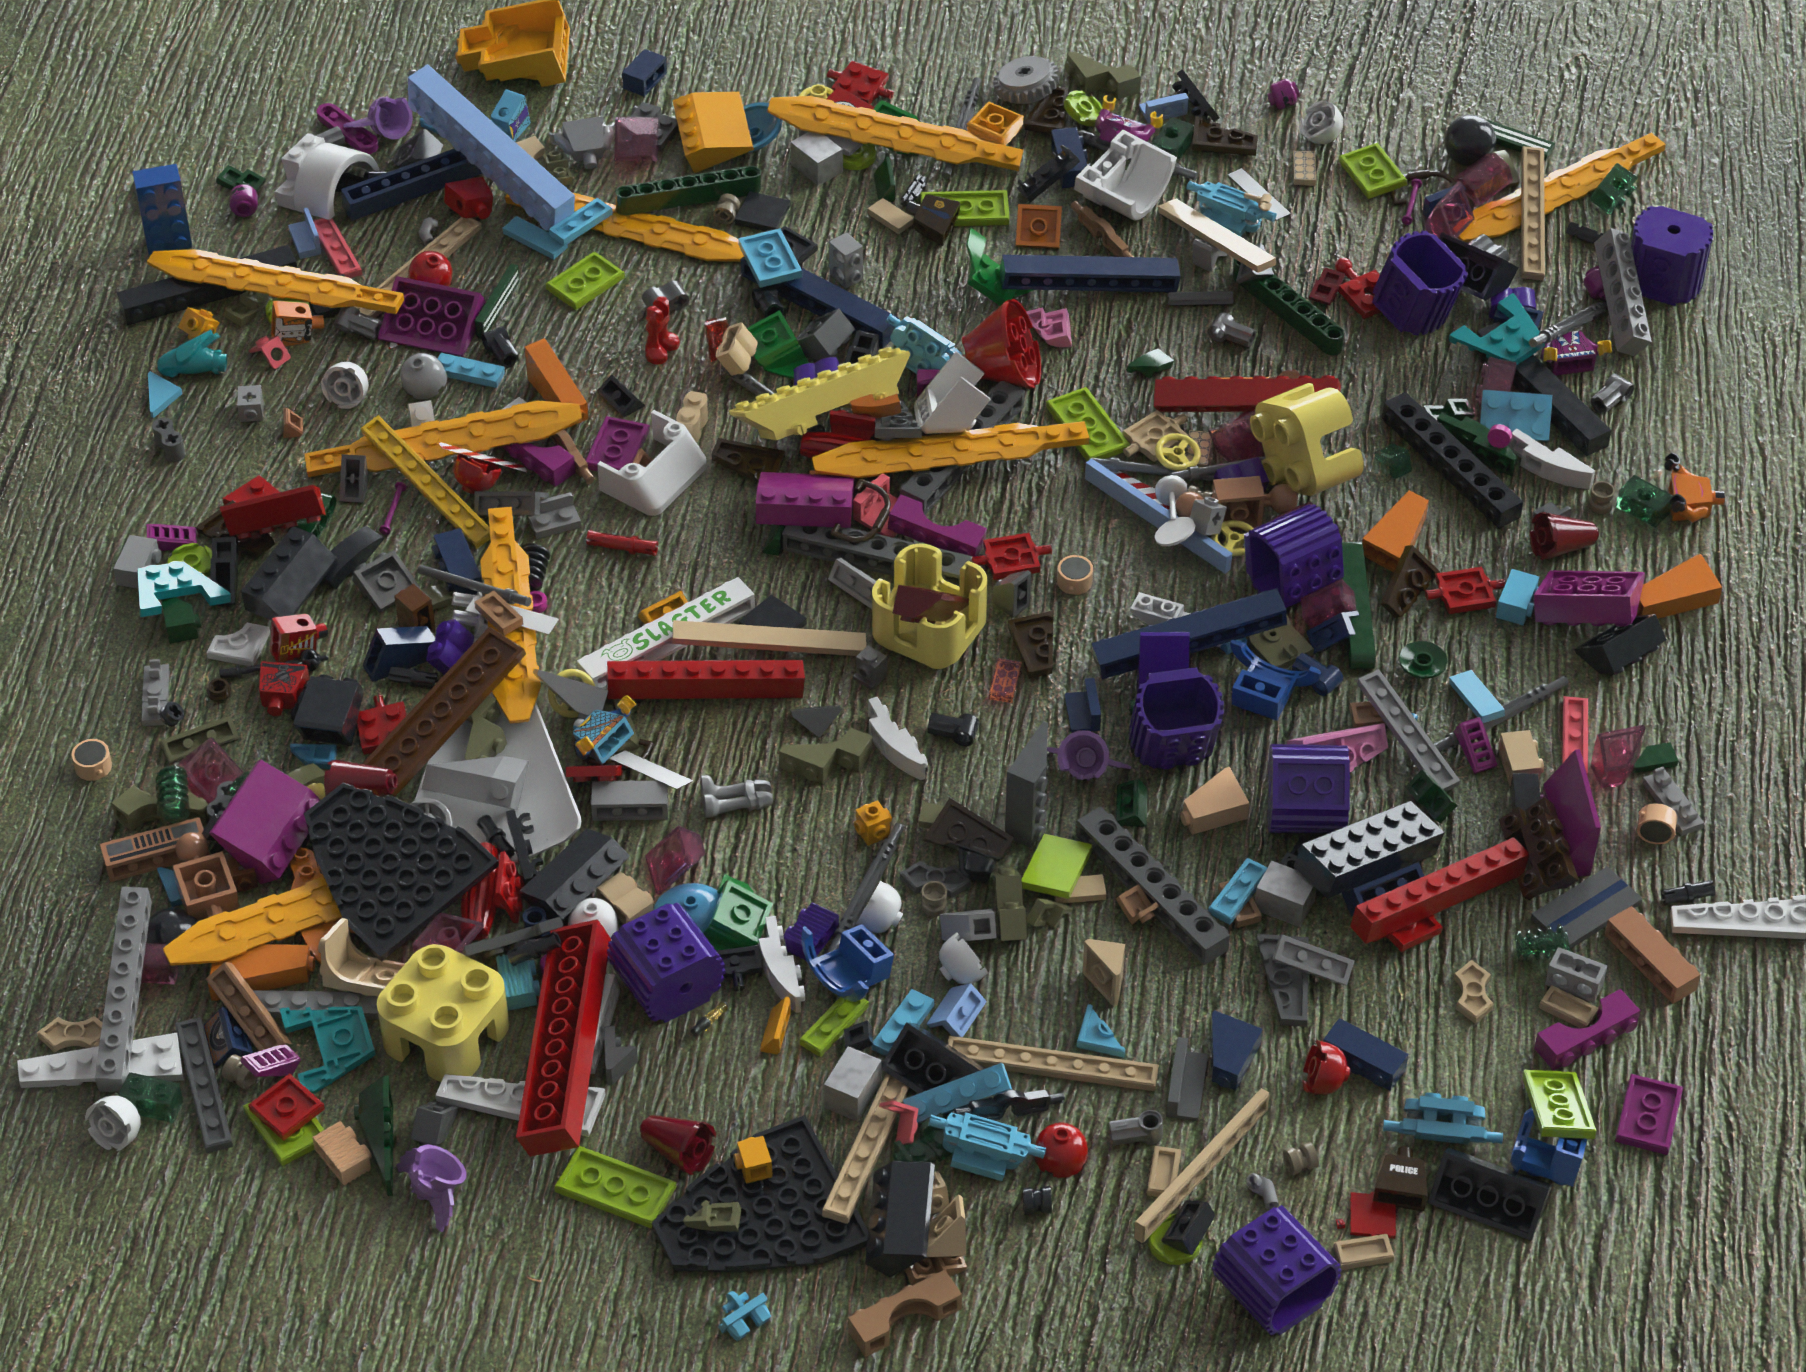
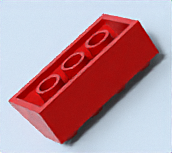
[220,485,326,540]

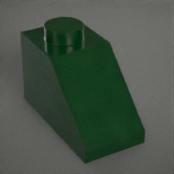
[161,597,201,644]

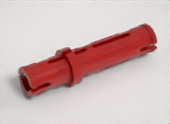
[586,530,659,556]

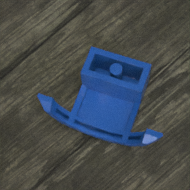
[1230,640,1321,721]
[801,924,894,1002]
[1510,1107,1587,1187]

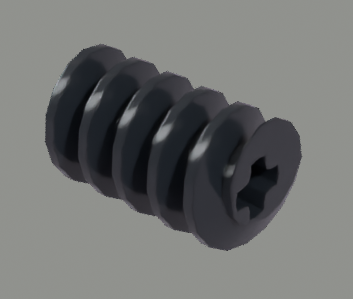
[522,543,550,592]

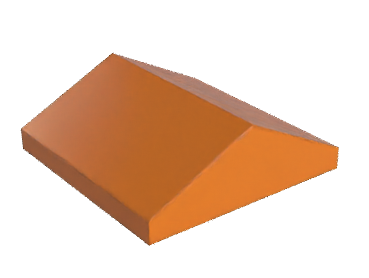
[1015,204,1062,249]

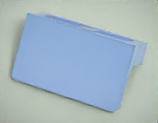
[1139,93,1189,123]
[288,208,321,259]
[927,983,987,1037]

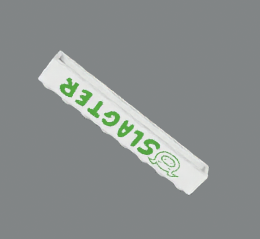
[577,577,755,689]

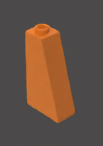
[525,338,588,428]
[1362,490,1429,572]
[1636,554,1722,619]
[208,944,315,1001]

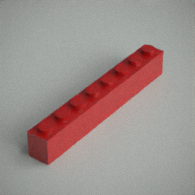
[1154,375,1341,413]
[606,660,805,699]
[1350,838,1529,944]

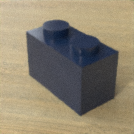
[621,49,667,97]

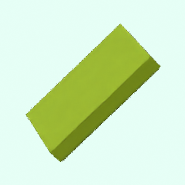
[1339,143,1407,199]
[546,251,625,310]
[1021,834,1092,899]
[243,1100,324,1166]

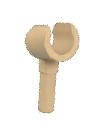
[1244,193,1272,211]

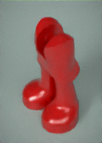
[645,296,680,365]

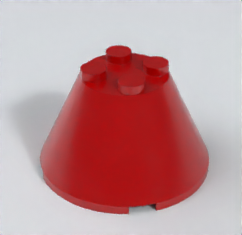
[962,299,1041,389]

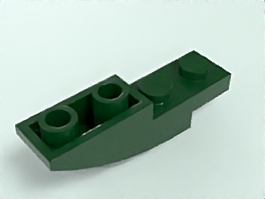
[1437,412,1517,476]

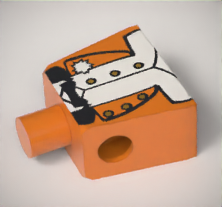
[271,301,324,347]

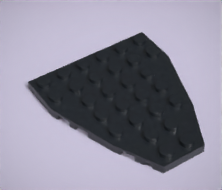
[304,783,499,962]
[652,1115,868,1272]

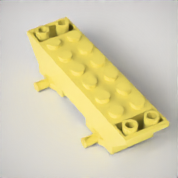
[729,347,910,440]

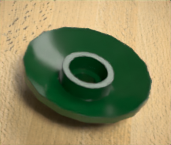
[1399,641,1448,679]

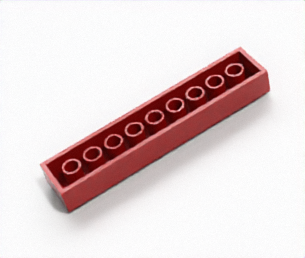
[516,919,611,1157]

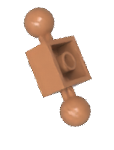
[1175,476,1298,531]
[173,832,239,920]

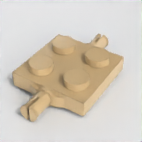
[1123,410,1188,462]

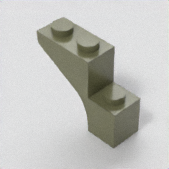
[1065,52,1141,100]
[465,695,508,760]
[779,728,873,784]
[111,780,209,831]
[991,867,1027,941]

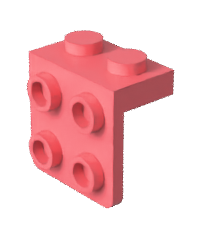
[853,473,898,538]

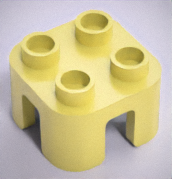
[1250,383,1364,496]
[872,544,987,669]
[377,944,509,1082]

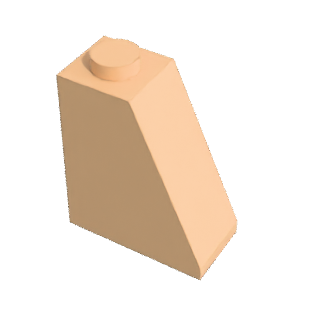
[1180,767,1249,835]

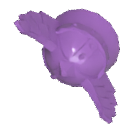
[343,96,413,139]
[1047,731,1131,781]
[396,1144,466,1232]

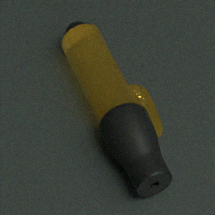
[691,1002,728,1036]

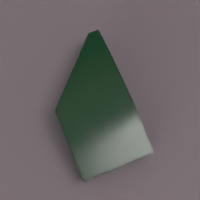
[1126,349,1174,378]

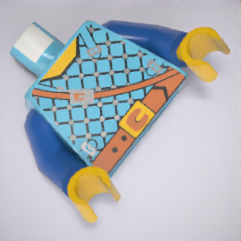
[573,695,636,765]

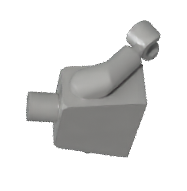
[549,116,614,169]

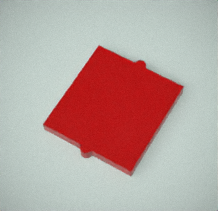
[1350,1192,1396,1239]

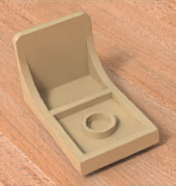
[318,918,405,997]

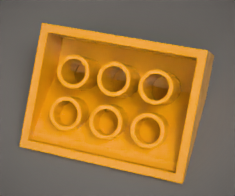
[672,92,754,173]

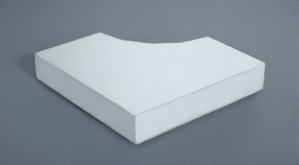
[207,623,270,666]

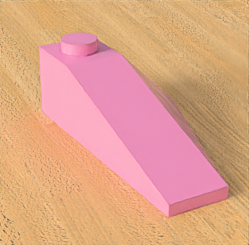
[1286,723,1388,772]

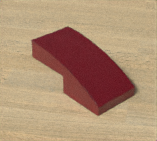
[1309,267,1346,306]

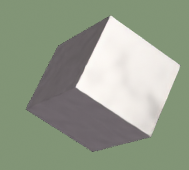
[791,132,843,186]
[1255,861,1316,927]
[824,1047,881,1121]

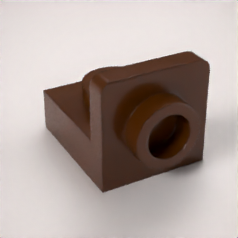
[224,853,258,892]

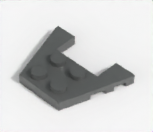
[463,916,563,959]

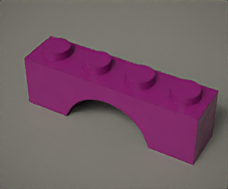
[498,442,576,487]
[887,494,987,557]
[1534,989,1641,1071]

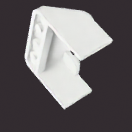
[914,351,991,434]
[598,410,707,516]

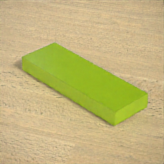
[800,998,869,1058]

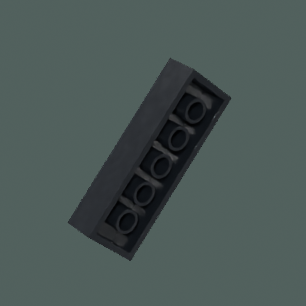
[1294,801,1444,899]

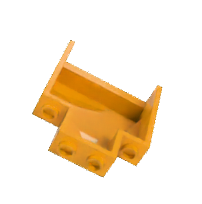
[455,0,570,87]

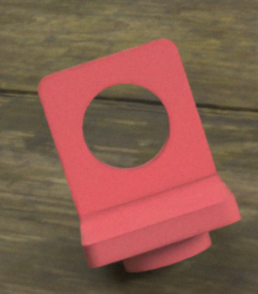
[249,336,291,369]
[879,1101,919,1146]

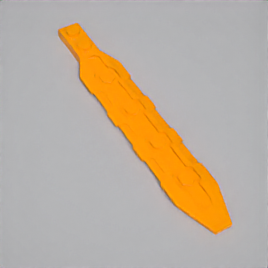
[767,96,1023,171]
[1453,132,1666,242]
[505,193,744,262]
[147,249,404,314]
[304,401,582,477]
[812,421,1090,478]
[480,507,541,724]
[163,877,342,966]

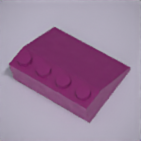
[378,276,486,357]
[756,472,854,528]
[1534,570,1645,627]
[1540,749,1601,877]
[209,760,320,884]

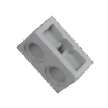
[829,232,863,288]
[1545,947,1607,1003]

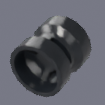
[1022,1186,1052,1215]

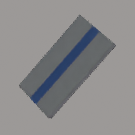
[1531,866,1643,950]

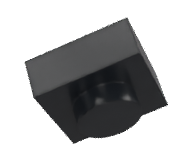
[844,1020,873,1051]

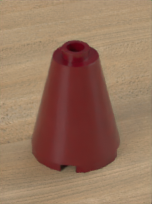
[1529,512,1599,560]
[324,760,398,797]
[640,1115,716,1175]

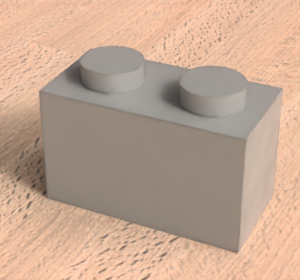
[113,535,161,588]

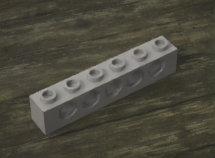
[1594,228,1652,356]

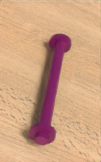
[1402,179,1422,225]
[379,482,407,535]

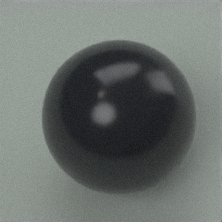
[1444,114,1496,166]
[145,908,198,963]

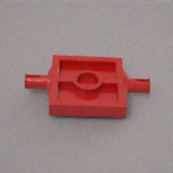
[827,61,894,104]
[972,533,1052,580]
[1425,567,1506,614]
[357,694,407,755]
[1372,910,1443,952]

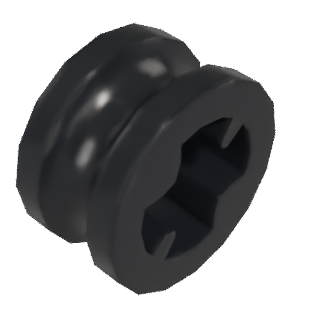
[159,701,185,727]

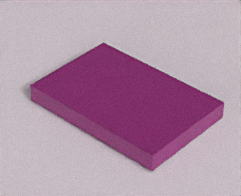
[585,416,650,472]
[1615,1074,1683,1155]

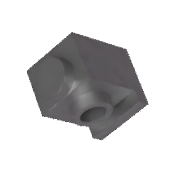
[853,646,887,690]

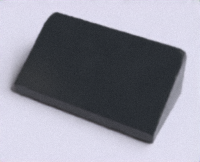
[597,374,645,417]
[1161,1200,1215,1255]

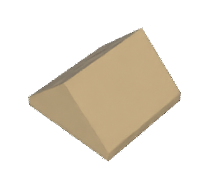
[1082,939,1125,1007]
[927,1194,966,1257]

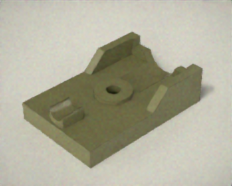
[1245,616,1314,669]

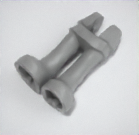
[700,775,773,818]

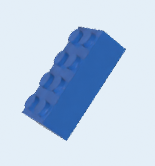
[132,164,192,255]

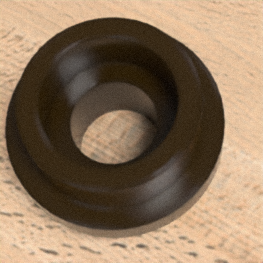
[207,678,232,701]

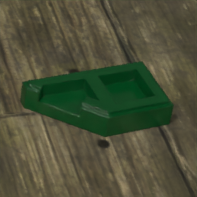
[1632,742,1679,773]

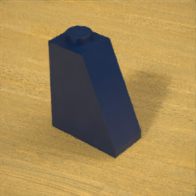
[362,626,435,681]
[1210,1010,1263,1091]

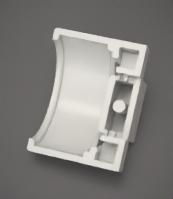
[1074,130,1177,221]
[274,134,380,220]

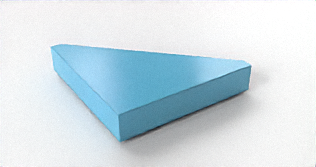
[148,371,182,418]
[1077,1004,1125,1058]

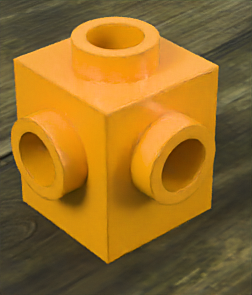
[178,307,220,339]
[854,800,892,846]

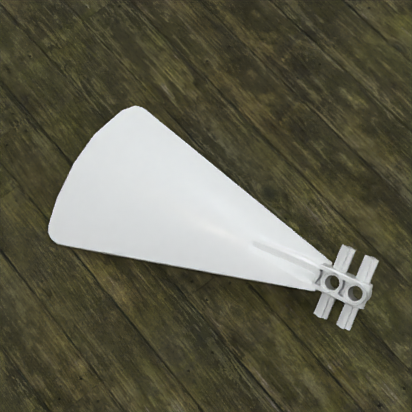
[415,592,581,862]

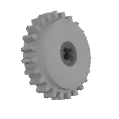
[993,56,1060,104]

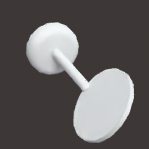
[1155,475,1195,547]

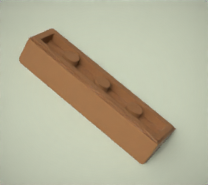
[206,962,292,1051]

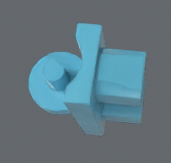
[718,1291,771,1341]

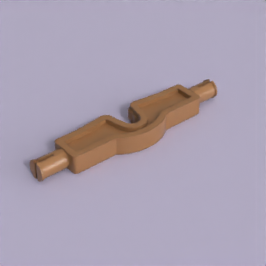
[1070,201,1134,257]
[550,430,595,484]

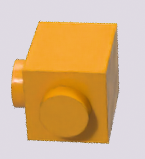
[734,1136,772,1183]

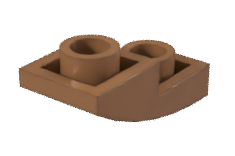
[905,1256,967,1285]

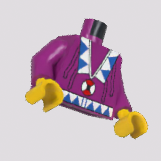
[1095,95,1163,143]
[1540,331,1612,376]

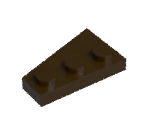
[1192,116,1258,156]
[712,438,785,482]
[1381,545,1441,618]
[1007,610,1054,679]

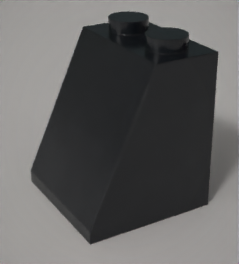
[293,675,364,746]

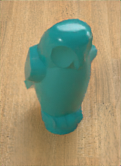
[157,330,228,377]

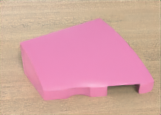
[1026,307,1072,348]

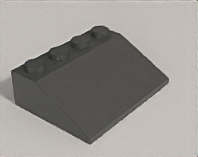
[1005,721,1048,848]

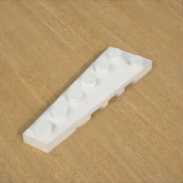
[1670,895,1806,939]
[17,1033,184,1088]
[436,1074,605,1137]

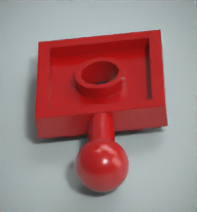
[1335,258,1381,319]

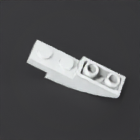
[1509,429,1595,489]
[1130,592,1222,647]
[868,696,928,780]
[759,916,805,1013]

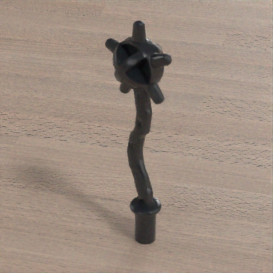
[219,649,329,679]

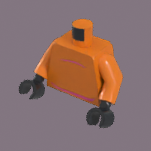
[1664,452,1725,522]

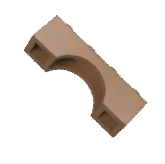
[848,1270,962,1357]

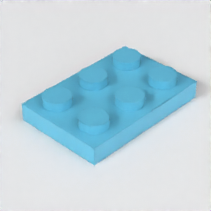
[738,228,802,288]
[1480,390,1552,442]

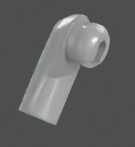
[418,217,438,246]
[1246,1173,1279,1209]

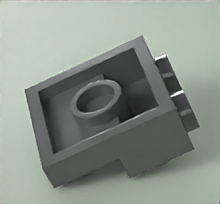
[621,102,679,152]
[352,550,420,613]

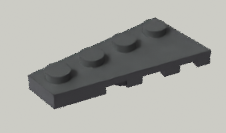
[875,400,922,441]
[1256,934,1309,1027]

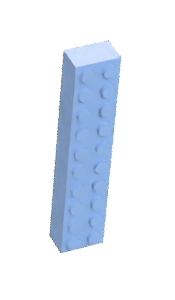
[408,64,575,231]

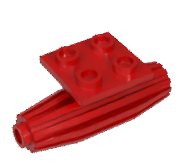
[800,410,877,459]
[461,842,525,941]

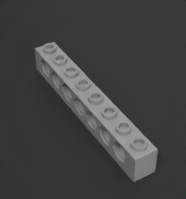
[95,887,152,1092]

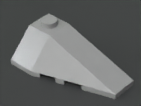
[421,756,529,810]

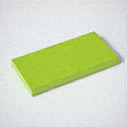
[920,190,1010,226]
[1046,387,1130,461]
[1522,1070,1596,1139]
[554,1146,676,1229]

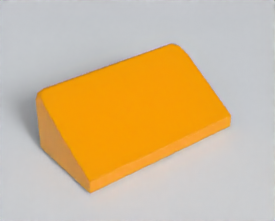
[638,591,688,624]
[760,997,791,1055]

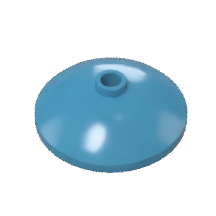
[743,102,783,153]
[654,883,721,933]

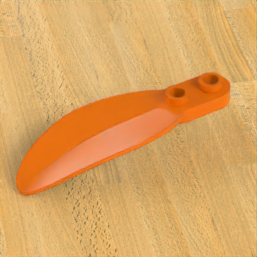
[289,848,341,964]

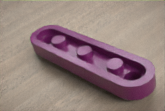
[317,103,379,155]

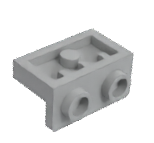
[528,492,581,539]

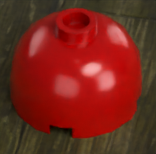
[407,251,453,287]
[453,453,502,494]
[1302,1040,1350,1095]
[1034,1122,1088,1178]

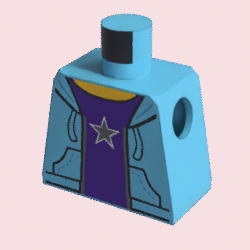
[490,89,531,141]

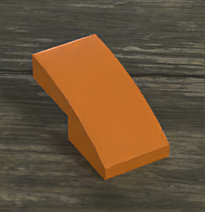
[850,394,902,418]

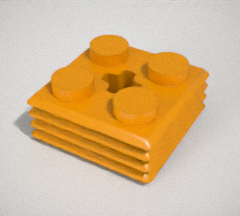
[967,102,1024,146]

